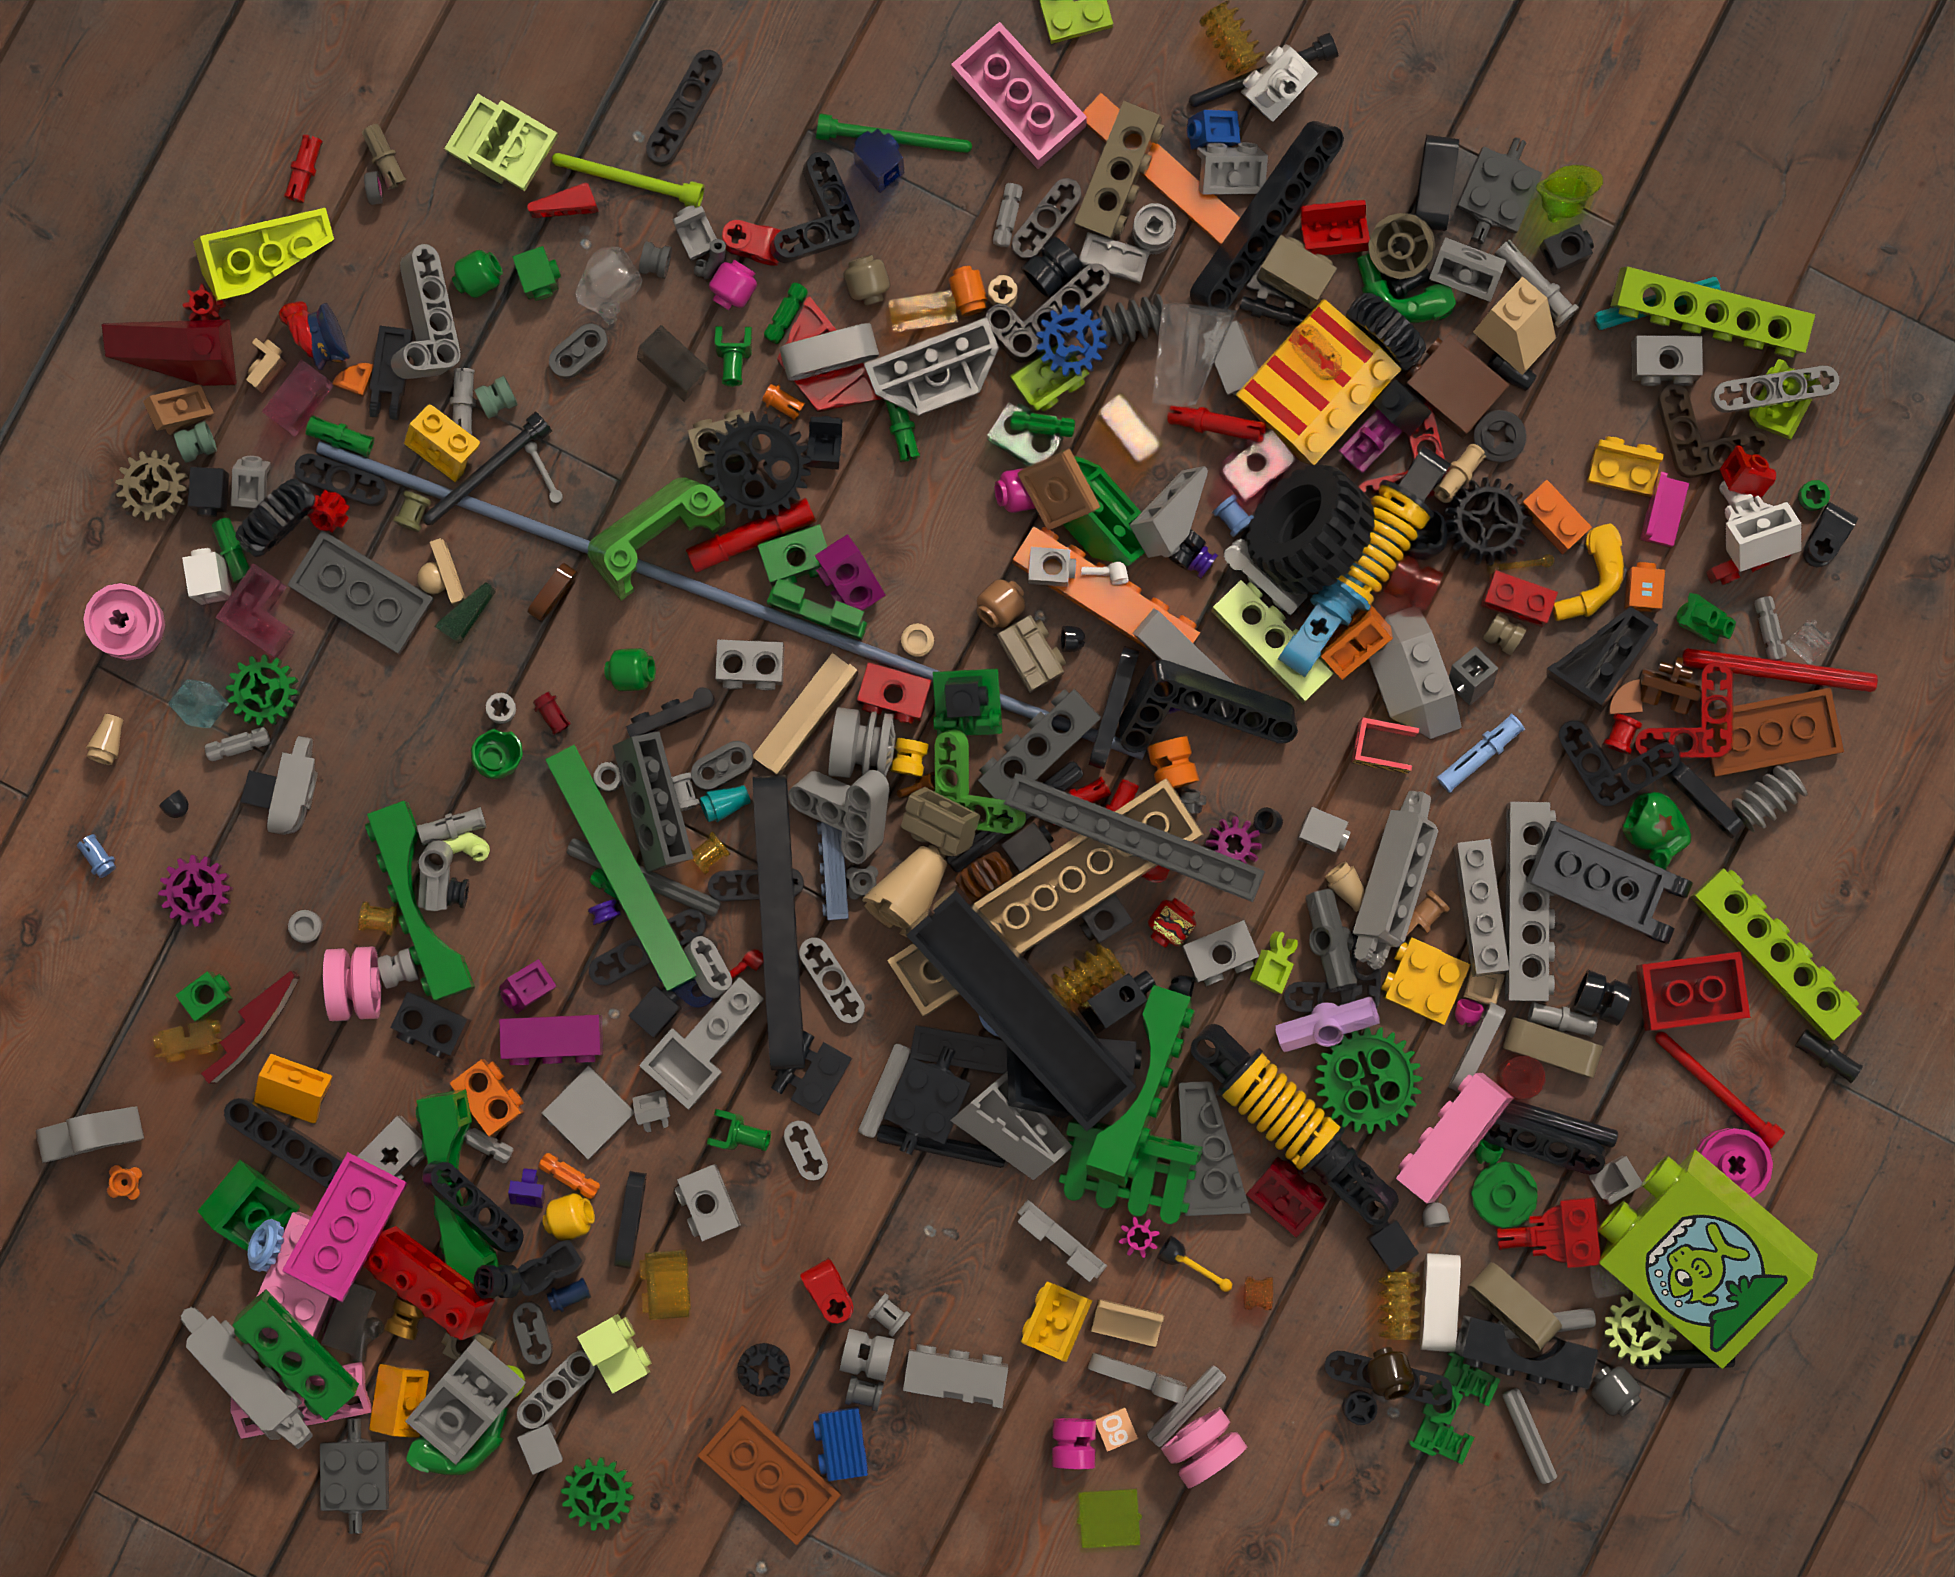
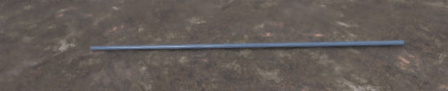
[316,441,1147,760]

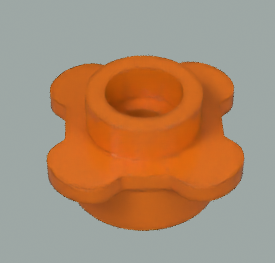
[107,1165,142,1200]

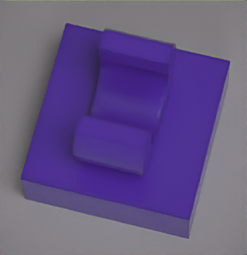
[508,1168,545,1208]

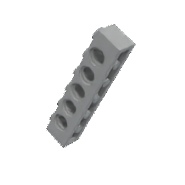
[1505,802,1556,1002]

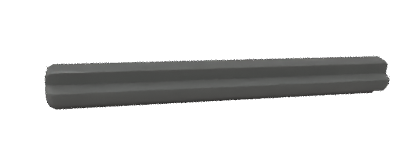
[567,838,721,917]

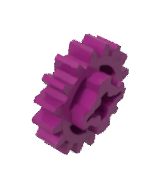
[158,855,233,927]

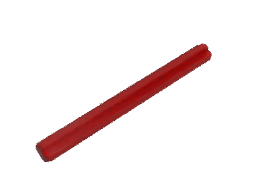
[1682,648,1878,692]

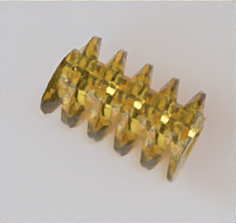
[1199,1,1266,75]
[1051,943,1126,1010]
[1377,1271,1421,1340]

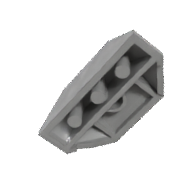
[864,317,999,416]
[1369,605,1462,739]

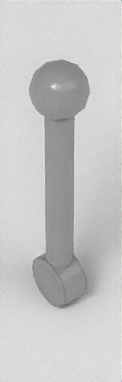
[524,441,563,503]

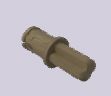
[362,124,407,190]

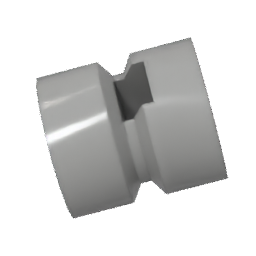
[1132,203,1176,254]
[839,1328,895,1381]

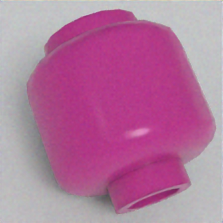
[709,260,757,310]
[994,468,1035,513]

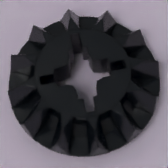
[1473,410,1526,463]
[737,1343,790,1397]

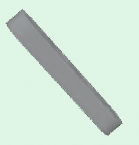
[1711,366,1839,413]

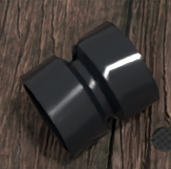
[1021,236,1083,299]
[1573,969,1633,1026]

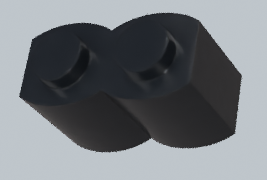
[518,1239,586,1296]

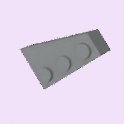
[950,1072,1073,1180]
[903,1344,1008,1408]

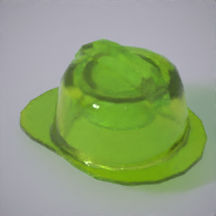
[1536,165,1603,223]

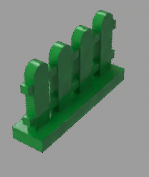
[1059,1118,1203,1224]

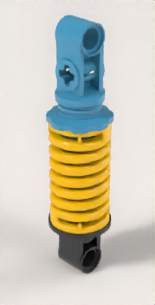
[1278,446,1451,677]

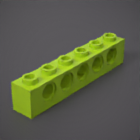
[1610,266,1816,358]
[1690,868,1862,1041]

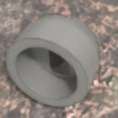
[1422,1202,1450,1228]

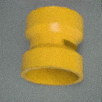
[891,738,929,777]

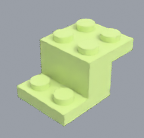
[444,94,558,191]

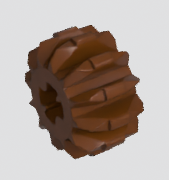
[955,852,1013,903]

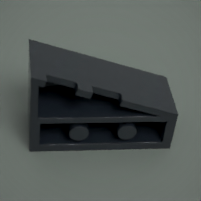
[1547,607,1658,713]

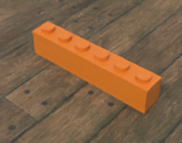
[1012,527,1200,655]

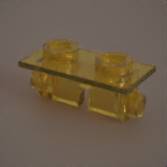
[888,290,958,333]
[153,1018,223,1063]

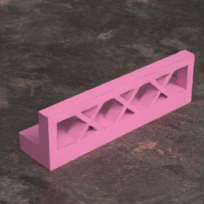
[230,1362,372,1439]

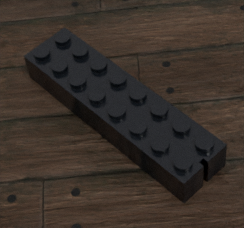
[906,885,1137,1131]

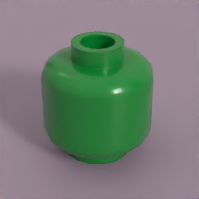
[452,249,503,298]
[604,648,656,691]

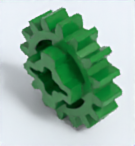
[226,654,300,727]
[561,1457,635,1531]

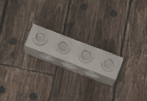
[1453,839,1509,977]

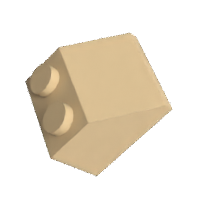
[1473,277,1556,375]

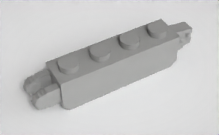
[1353,791,1438,970]
[180,1307,313,1449]

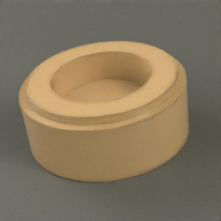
[901,624,934,657]

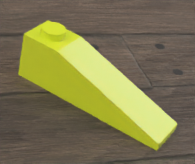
[193,208,334,301]

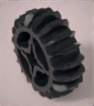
[1346,293,1426,371]
[1444,477,1533,566]
[235,478,316,557]

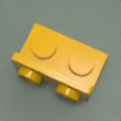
[404,404,480,482]
[1587,436,1664,497]

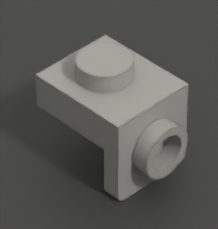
[673,206,717,261]

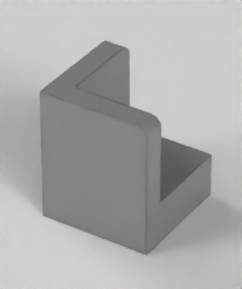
[1589,1156,1642,1205]
[517,1422,563,1474]

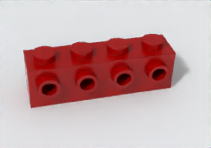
[363,1226,495,1341]

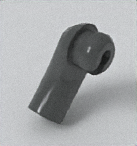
[694,239,726,280]

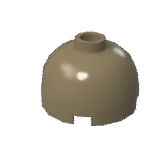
[1368,213,1435,279]

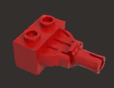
[1497,1196,1602,1268]

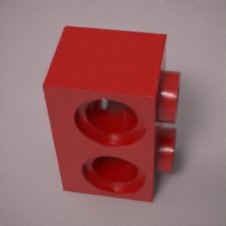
[1480,570,1558,627]

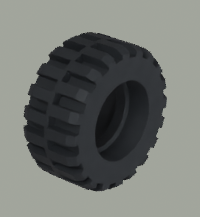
[1247,465,1375,594]

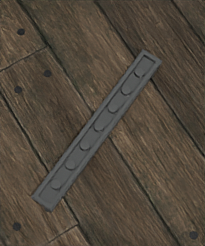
[1004,773,1265,902]

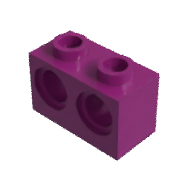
[814,534,886,611]

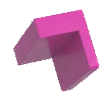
[1640,471,1689,548]

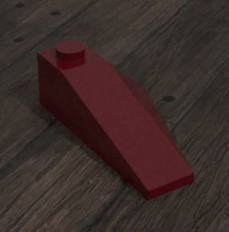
[101,319,237,386]

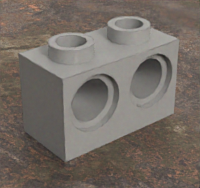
[715,640,785,690]

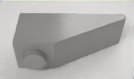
[1129,466,1208,558]

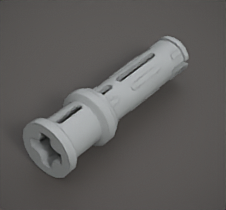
[1494,240,1579,328]

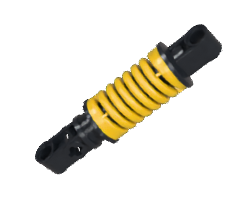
[1191,1024,1399,1226]

